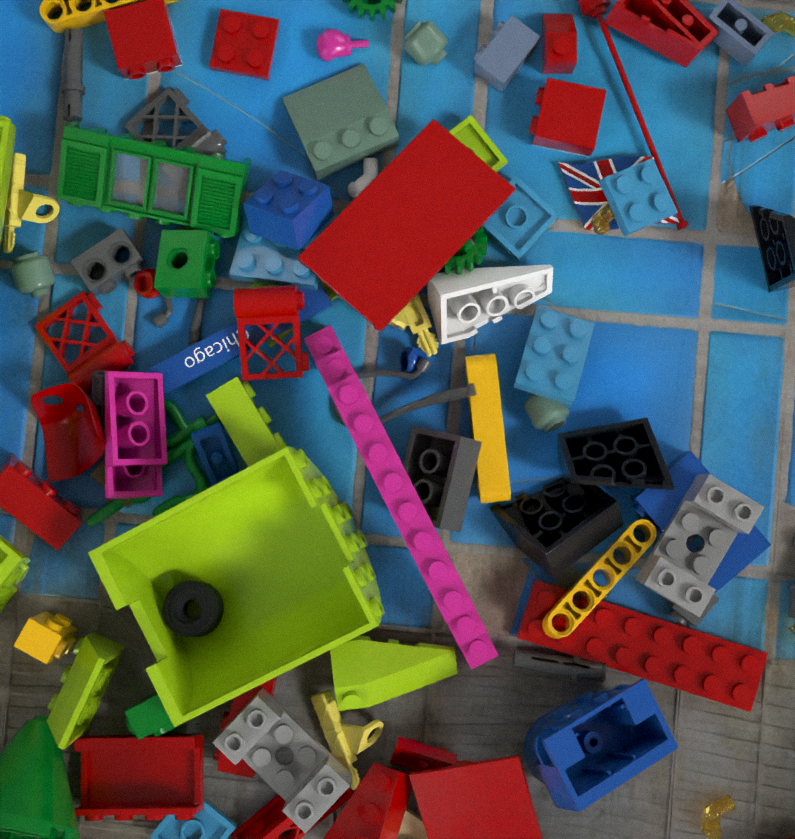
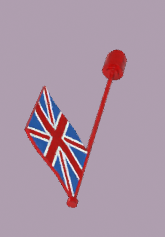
[558,0,689,231]

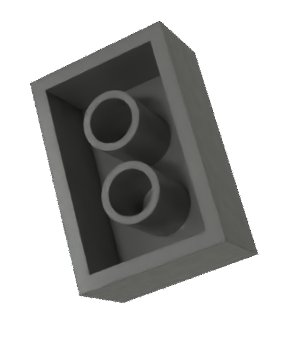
[403,426,482,532]

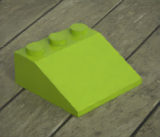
[47,632,126,750]

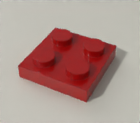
[209,9,280,81]

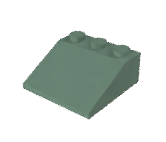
[282,63,399,180]

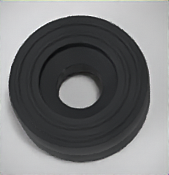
[163,580,224,637]

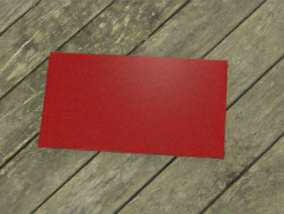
[298,119,516,332]
[409,755,543,839]

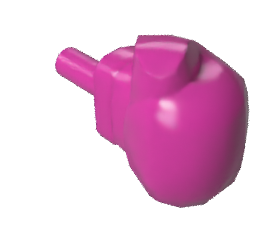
[316,29,369,62]

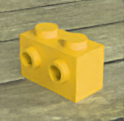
[14,611,78,664]

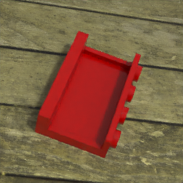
[74,733,204,821]

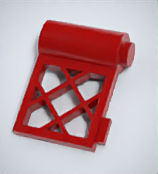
[233,285,310,381]
[35,291,136,396]

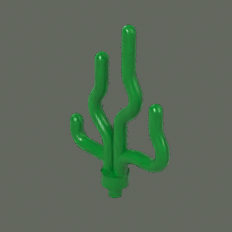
[86,399,222,527]

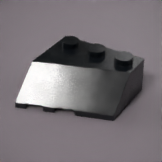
[749,205,795,293]
[557,418,674,490]
[490,477,623,578]

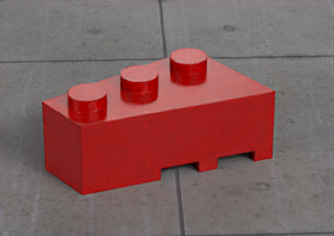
[603,0,719,68]
[725,75,795,143]
[0,453,83,551]
[323,763,412,839]

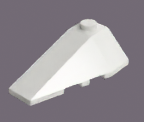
[427,264,553,345]

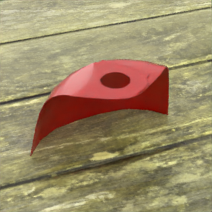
[31,383,105,482]

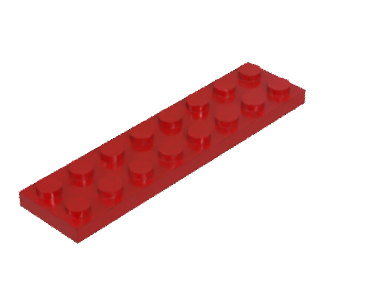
[516,579,768,712]

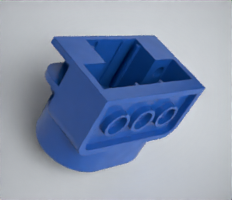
[524,678,679,812]

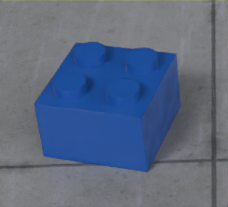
[243,170,334,250]

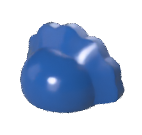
[400,347,427,381]

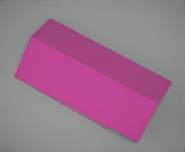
[105,371,168,500]

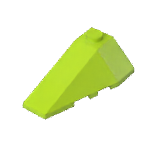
[330,635,458,711]

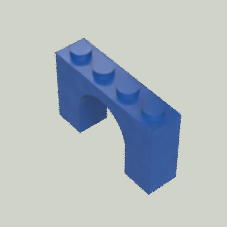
[630,451,771,593]

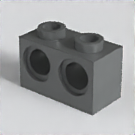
[71,228,147,296]

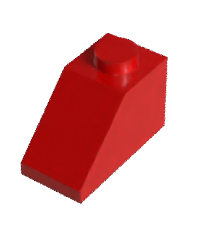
[542,14,577,74]

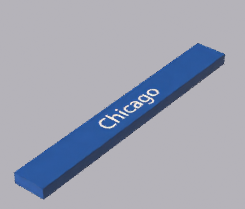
[143,281,333,396]

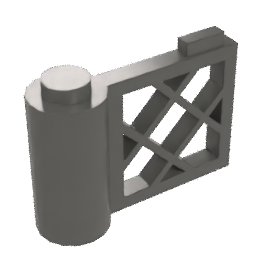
[124,87,227,191]

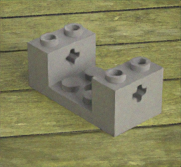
[635,474,765,617]
[213,688,352,833]

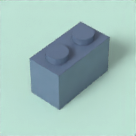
[706,0,775,67]
[473,15,541,93]

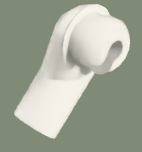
[347,158,378,198]

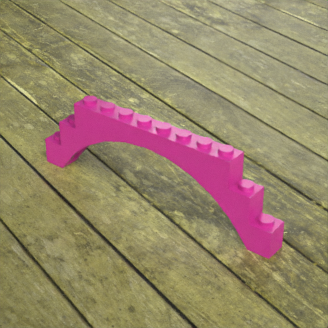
[304,325,499,670]

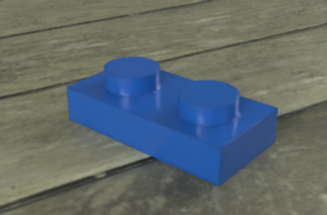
[191,422,240,486]

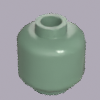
[404,20,448,66]
[10,251,56,298]
[524,393,570,433]

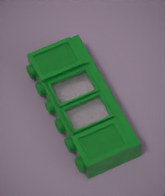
[56,121,252,238]

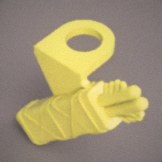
[2,153,60,254]
[388,293,439,357]
[311,690,384,790]

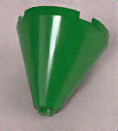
[0,715,80,839]

